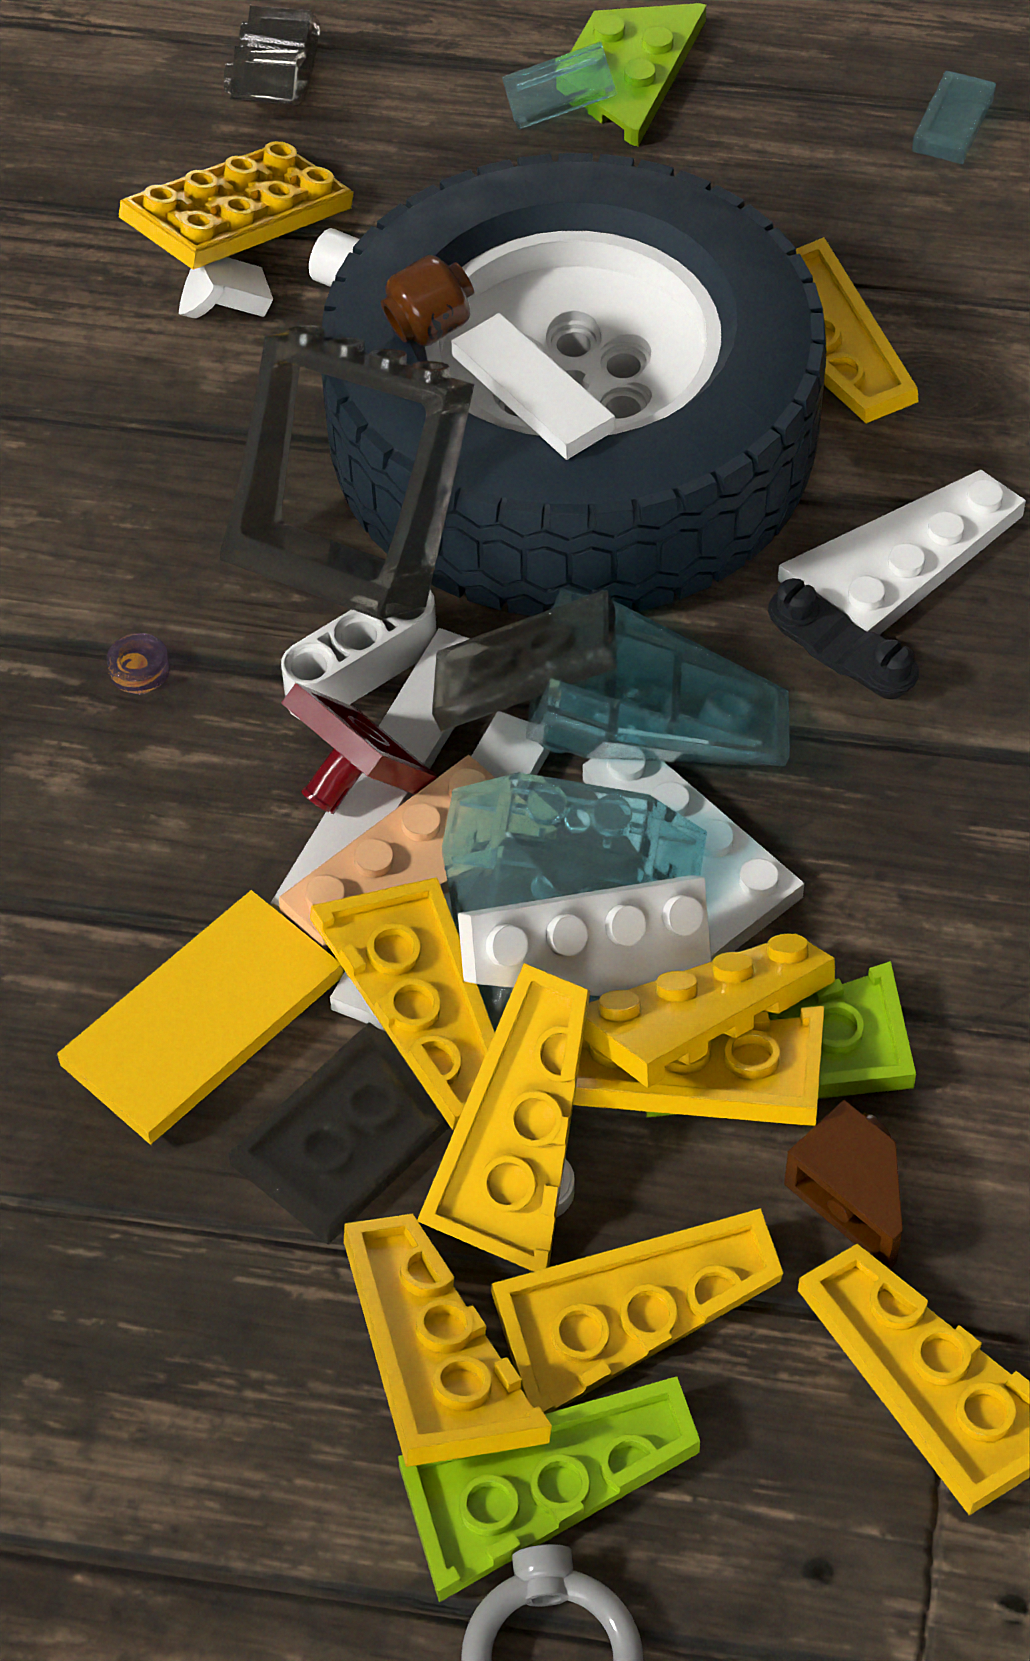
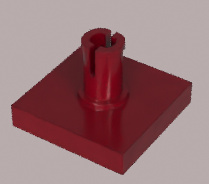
[281,683,439,814]

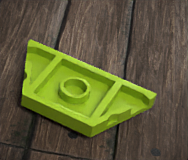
[557,3,706,146]

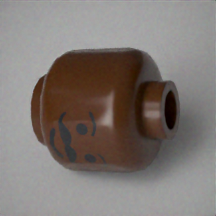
[380,255,474,346]

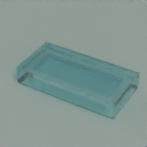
[502,42,618,130]
[912,71,996,164]

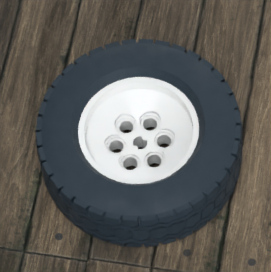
[320,153,826,618]

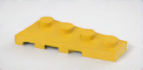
[583,933,835,1088]

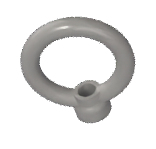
[461,1545,643,1661]

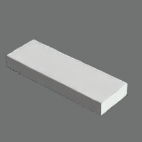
[451,313,615,460]

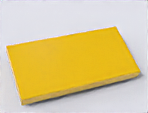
[119,141,354,270]
[57,890,343,1145]

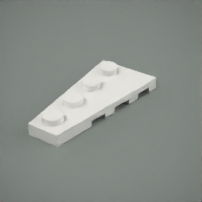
[778,470,1026,635]
[583,731,804,961]
[458,875,711,996]

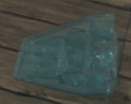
[526,586,790,767]

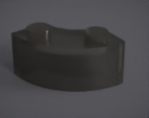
[224,6,320,106]

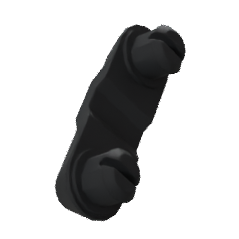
[768,578,919,699]

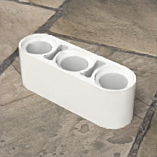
[281,581,437,719]

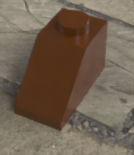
[784,1100,903,1269]

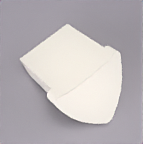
[179,257,273,318]

